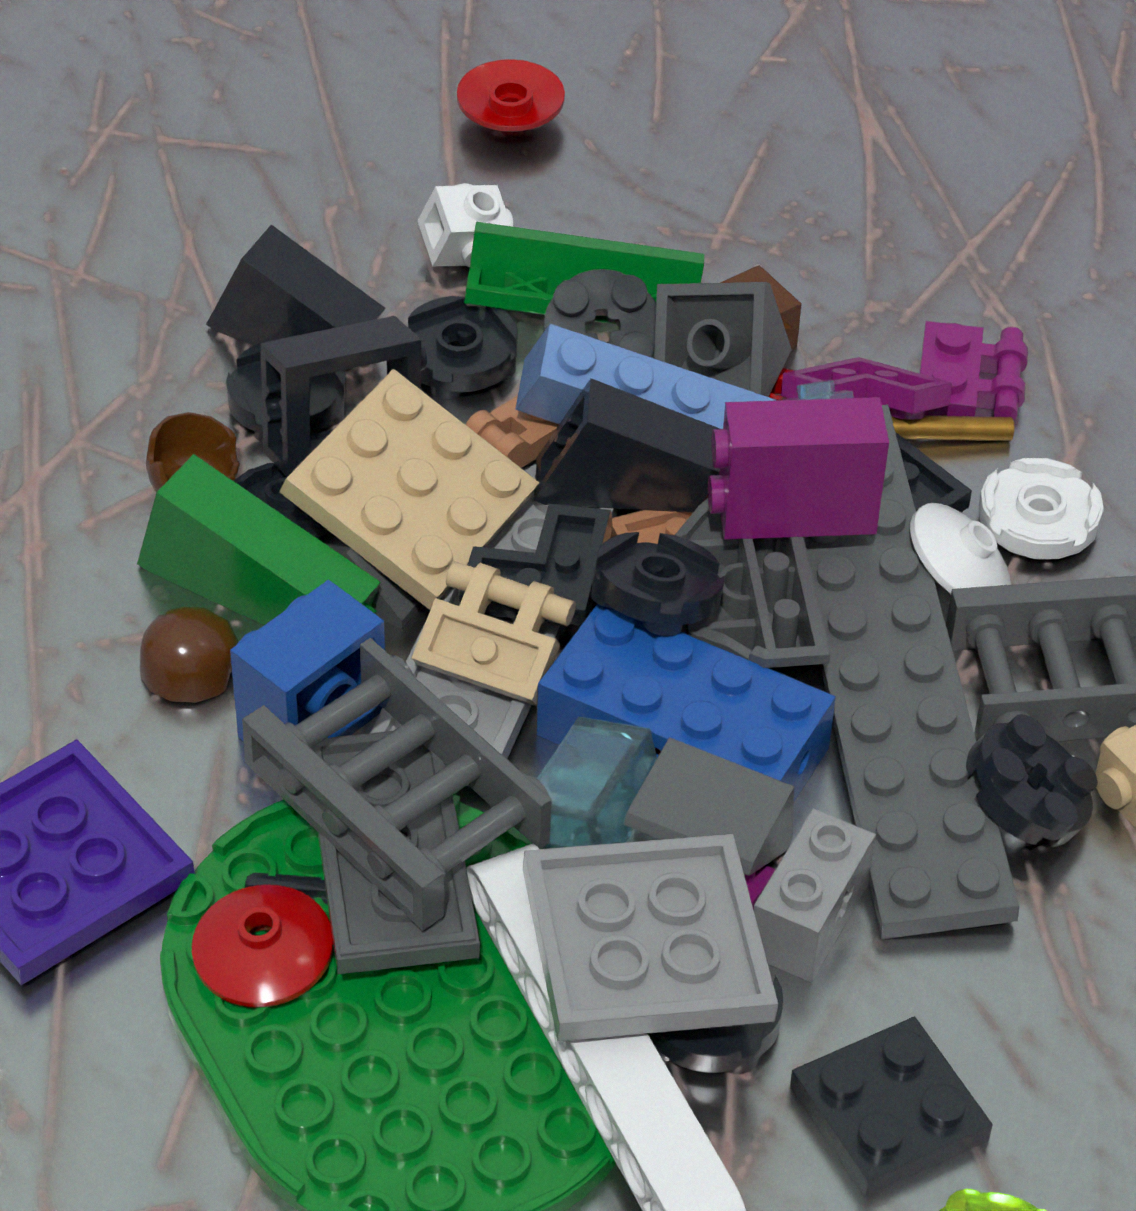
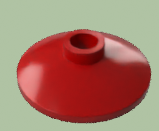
[457,59,565,131]
[192,884,333,1007]

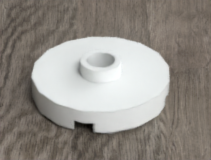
[978,458,1104,559]

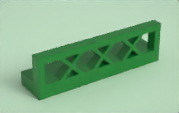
[464,221,705,325]

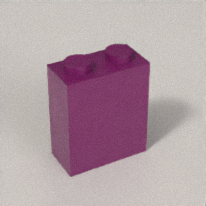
[708,397,889,540]

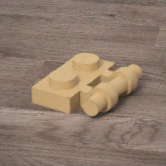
[411,561,576,706]

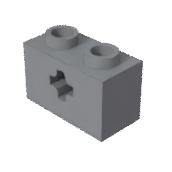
[754,808,876,983]

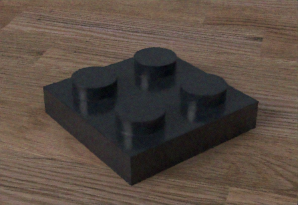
[790,1016,993,1197]

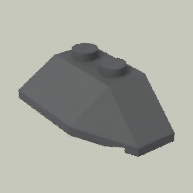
[675,498,830,668]

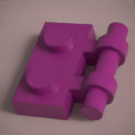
[920,321,1028,420]

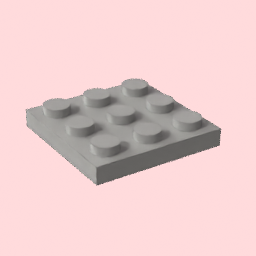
[522,834,778,1042]

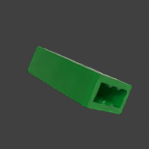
[137,454,381,625]

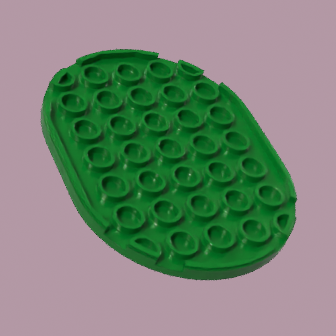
[160,794,650,1211]

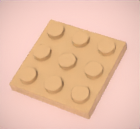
[280,369,539,610]

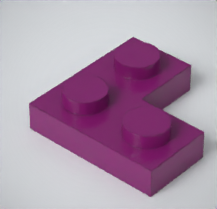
[781,357,952,419]

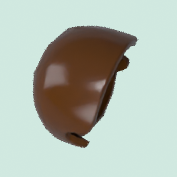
[146,412,240,492]
[139,607,239,703]

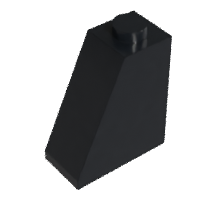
[206,225,386,345]
[533,378,720,513]

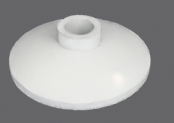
[910,503,1011,594]

